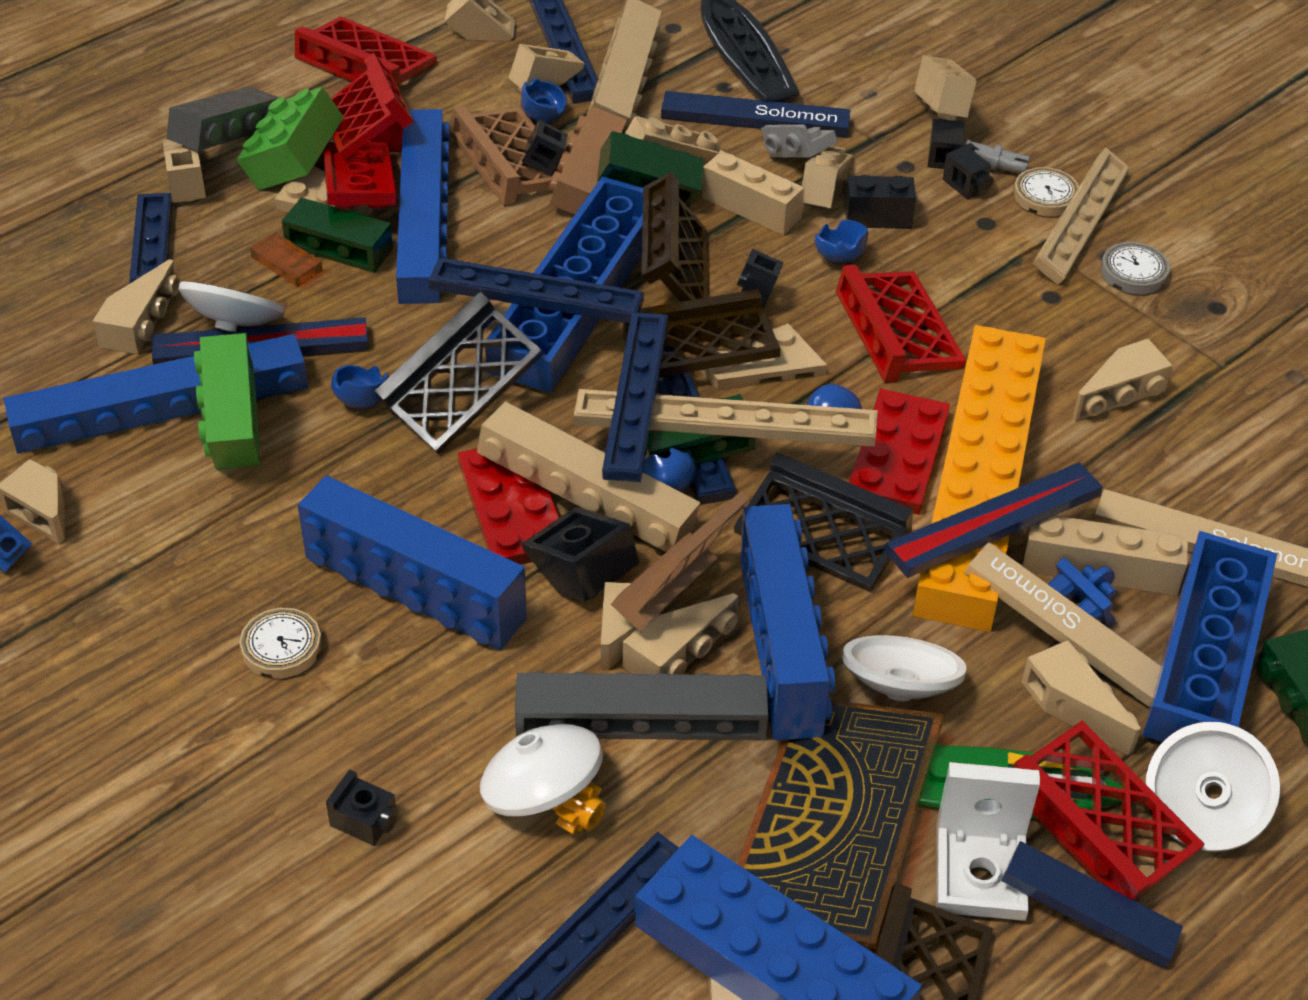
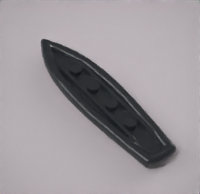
[700,0,799,103]

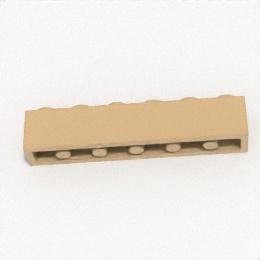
[586,0,662,130]
[477,401,701,552]

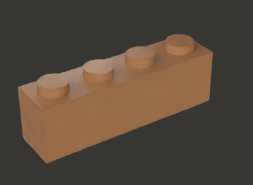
[548,105,627,215]

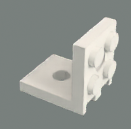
[936,762,1040,921]

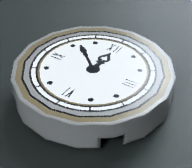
[1101,242,1170,295]

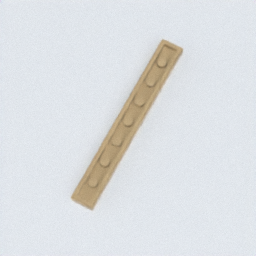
[574,389,877,446]

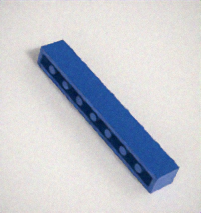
[396,109,450,304]
[3,334,308,454]

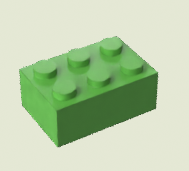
[236,86,344,190]
[194,333,261,469]

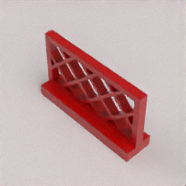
[295,16,437,88]
[331,52,414,160]
[835,265,967,383]
[1012,720,1205,902]

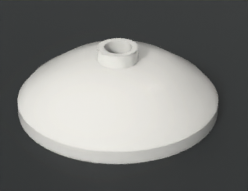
[178,281,286,332]
[842,635,967,701]
[1146,722,1280,852]
[480,724,603,816]

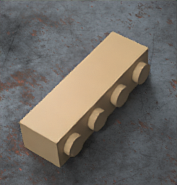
[1022,515,1188,596]

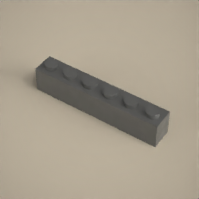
[515,672,768,740]

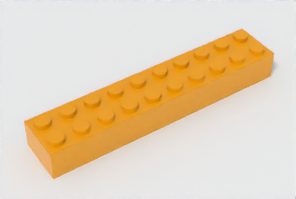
[913,325,1046,632]

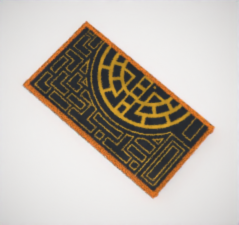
[738,700,944,949]

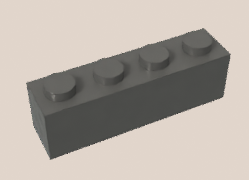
[166,86,280,151]

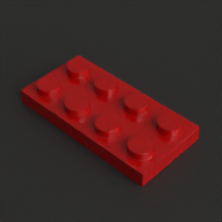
[323,142,396,209]
[849,388,950,515]
[457,449,559,565]

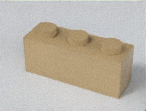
[914,55,977,120]
[702,151,804,235]

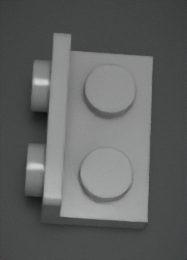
[761,124,838,158]

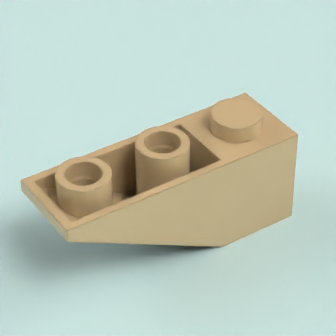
[625,116,722,162]
[163,139,206,203]
[802,146,853,208]
[93,260,180,354]
[1073,339,1173,421]
[622,593,739,674]
[1021,640,1141,756]

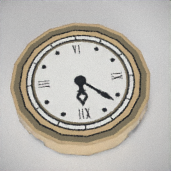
[1013,167,1079,217]
[239,608,322,679]

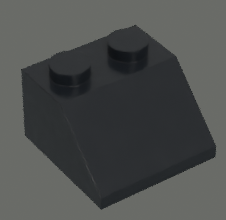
[843,175,916,229]
[521,506,639,602]

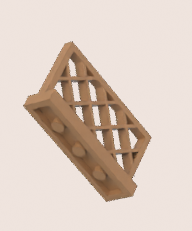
[450,106,561,206]
[610,491,750,632]

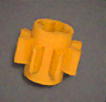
[552,782,606,834]

